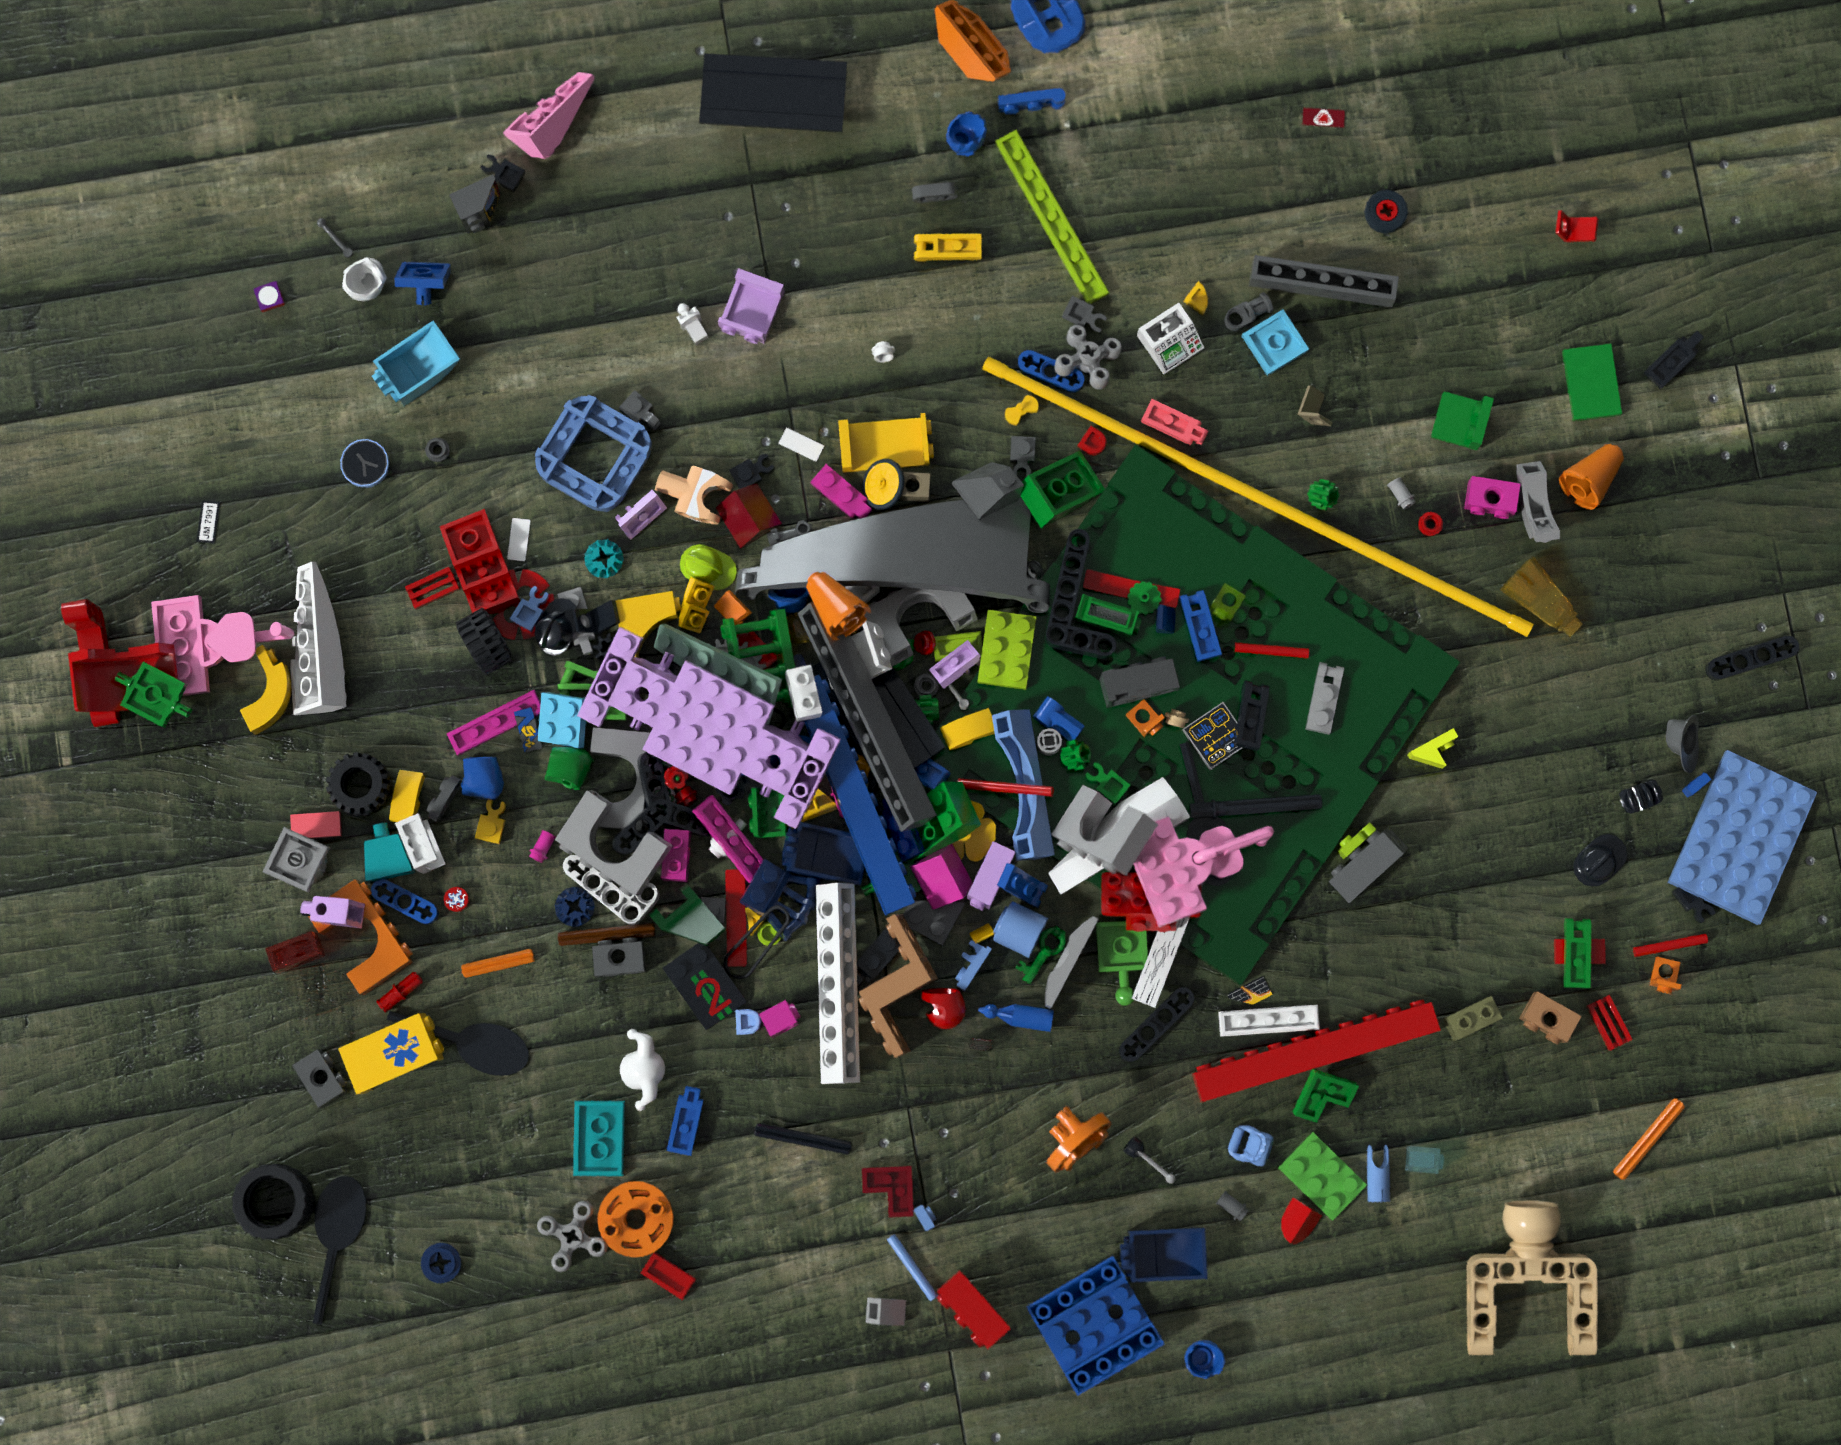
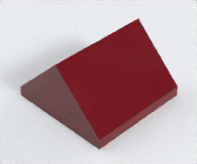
[716,483,782,549]

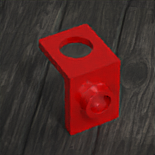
[1555,210,1599,242]

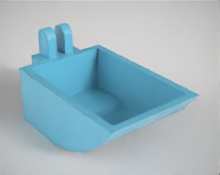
[372,321,460,406]

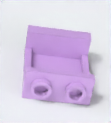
[718,268,785,344]

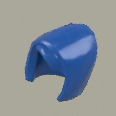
[461,757,504,800]

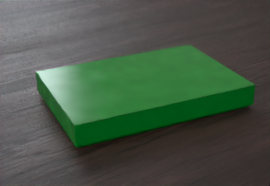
[1562,344,1622,422]

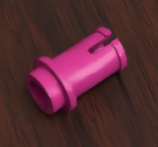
[529,830,556,863]

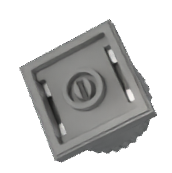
[263,827,330,893]

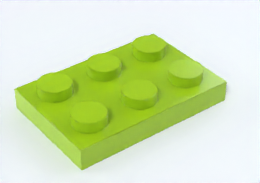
[977,610,1036,690]

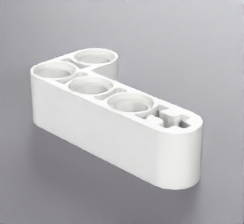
[563,855,660,925]

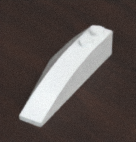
[290,562,347,715]
[1048,777,1190,894]

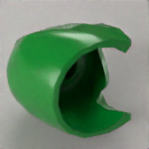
[545,746,593,790]

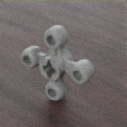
[1054,325,1122,390]
[537,1201,608,1272]

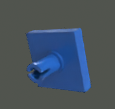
[395,262,451,305]

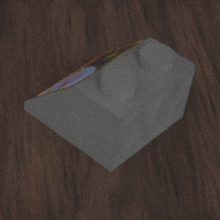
[449,175,501,233]

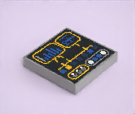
[1182,702,1243,770]

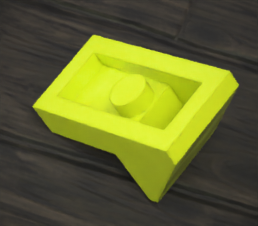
[1407,728,1458,769]

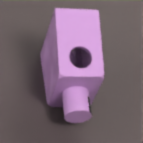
[301,896,365,928]

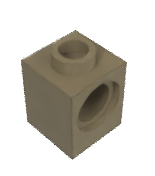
[900,472,930,502]

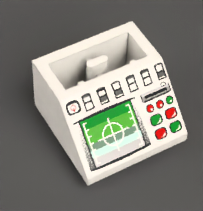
[1137,303,1204,375]

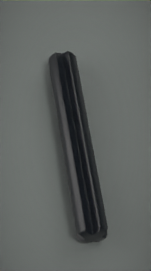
[754,1123,852,1155]

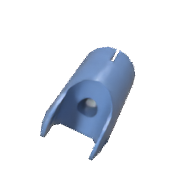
[1367,1145,1390,1202]

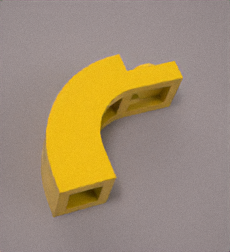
[240,645,292,735]

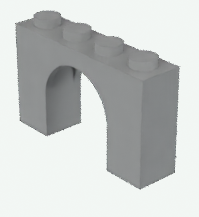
[865,588,978,666]
[590,727,654,833]
[1051,785,1158,875]
[555,790,673,897]

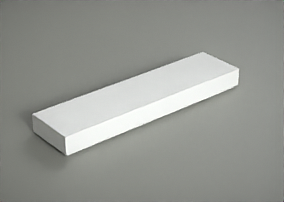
[1218,1005,1320,1037]

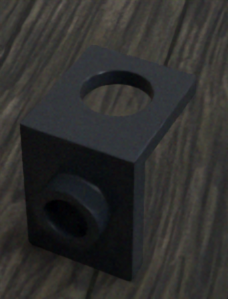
[572,600,620,634]

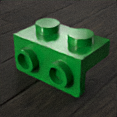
[748,787,788,838]

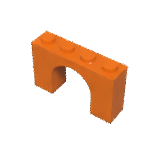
[308,879,413,996]

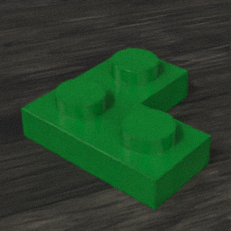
[1292,1069,1359,1123]

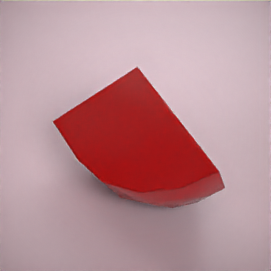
[1281,1197,1322,1244]

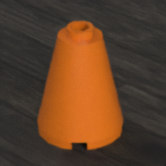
[1559,444,1624,510]
[806,572,871,641]

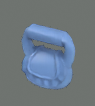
[1228,1125,1274,1166]

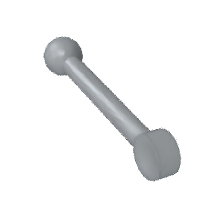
[948,683,969,710]

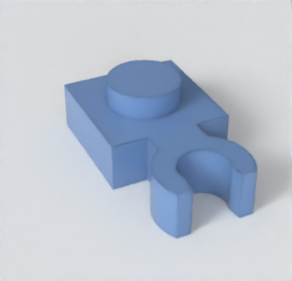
[510,586,549,633]

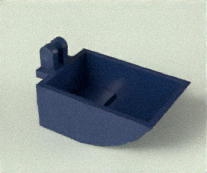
[782,822,864,885]
[1120,1228,1208,1282]

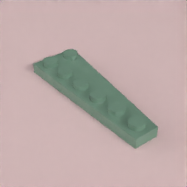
[654,624,782,725]

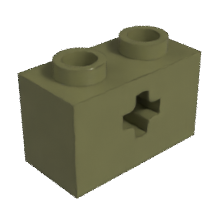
[1443,996,1503,1041]

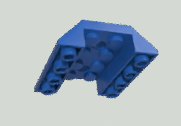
[1026,1256,1164,1396]

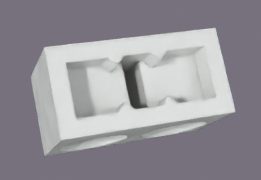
[785,665,822,722]

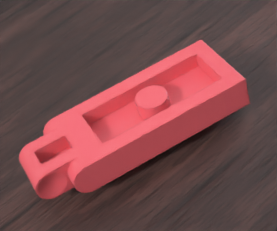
[1141,399,1208,445]

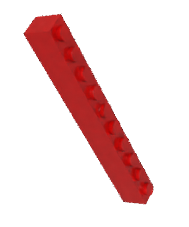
[1192,999,1441,1102]

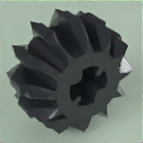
[1619,779,1664,814]

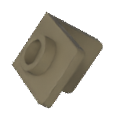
[1297,385,1332,426]

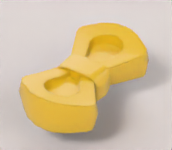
[1005,395,1039,426]

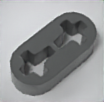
[912,183,958,203]

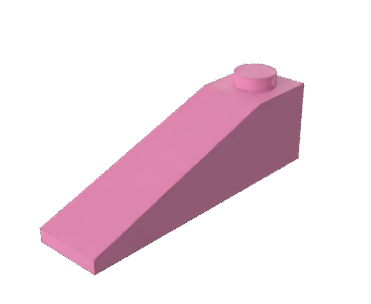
[503,72,595,159]

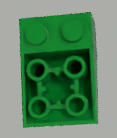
[895,782,981,862]

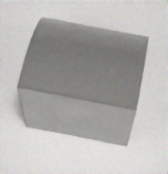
[866,1298,906,1326]

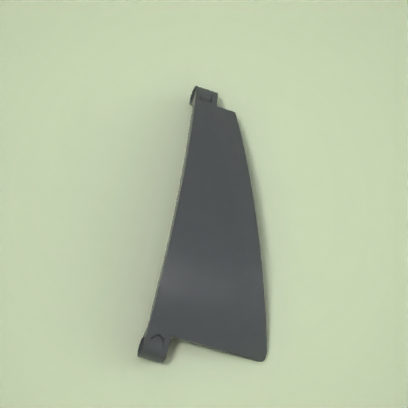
[735,496,1050,613]

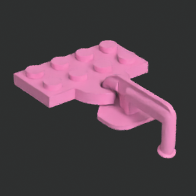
[152,595,295,696]
[1133,816,1274,927]

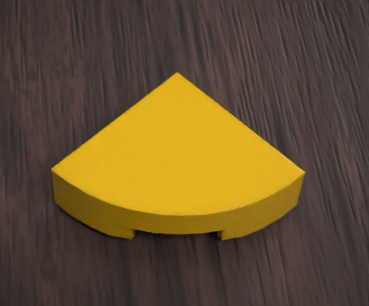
[1184,281,1208,316]

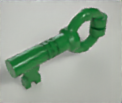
[1015,926,1066,984]

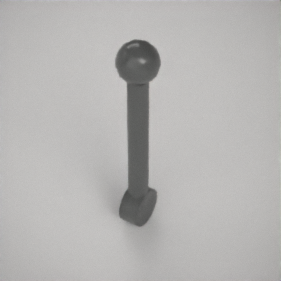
[317,218,353,258]

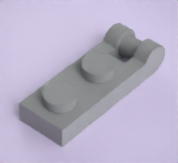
[1305,662,1344,735]

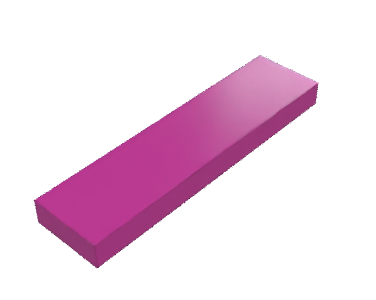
[447,690,541,756]
[693,795,764,883]

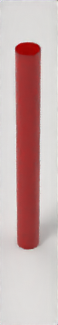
[957,779,1054,796]

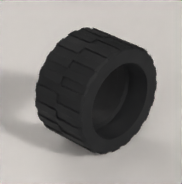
[232,1164,315,1240]

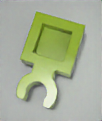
[1337,822,1376,859]

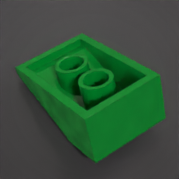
[1020,451,1105,528]

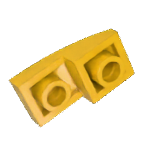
[678,577,715,633]
[940,708,995,750]
[389,770,425,822]

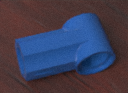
[1033,697,1085,741]

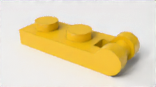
[914,234,981,261]

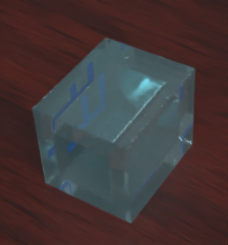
[1405,1146,1444,1174]

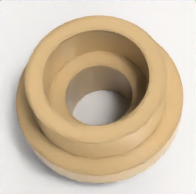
[1165,709,1189,728]

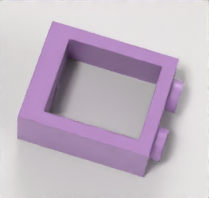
[967,841,1015,911]

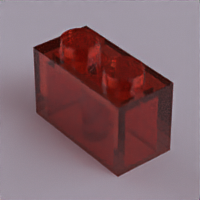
[265,931,325,973]

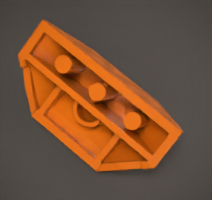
[935,0,1011,82]

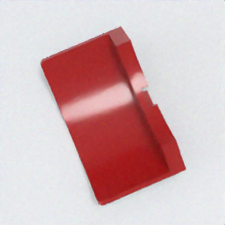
[68,642,178,712]

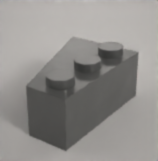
[1100,657,1180,708]
[1329,827,1408,903]

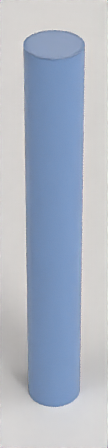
[887,1234,938,1301]

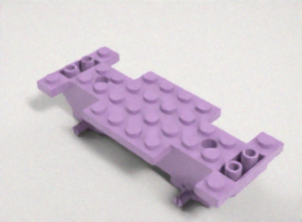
[577,627,841,829]

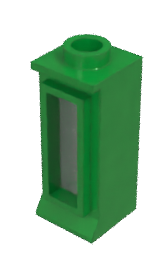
[1075,594,1142,638]

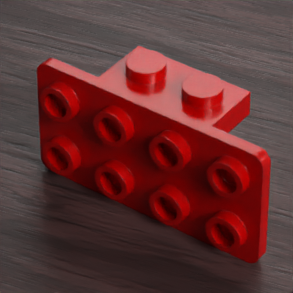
[1101,872,1202,932]

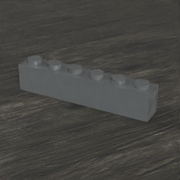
[1249,255,1399,307]

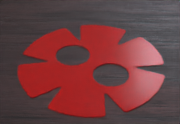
[489,569,554,640]

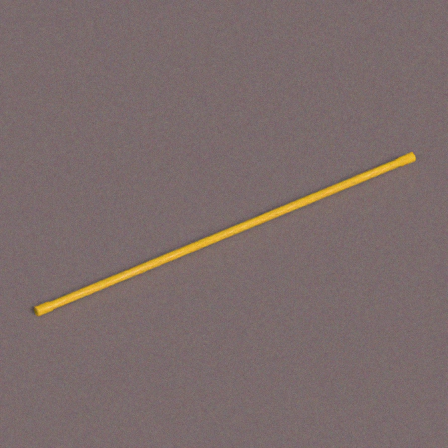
[982,356,1534,637]

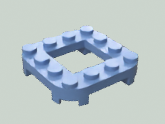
[535,395,652,512]

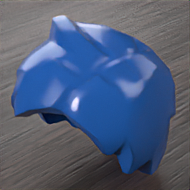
[946,111,987,156]

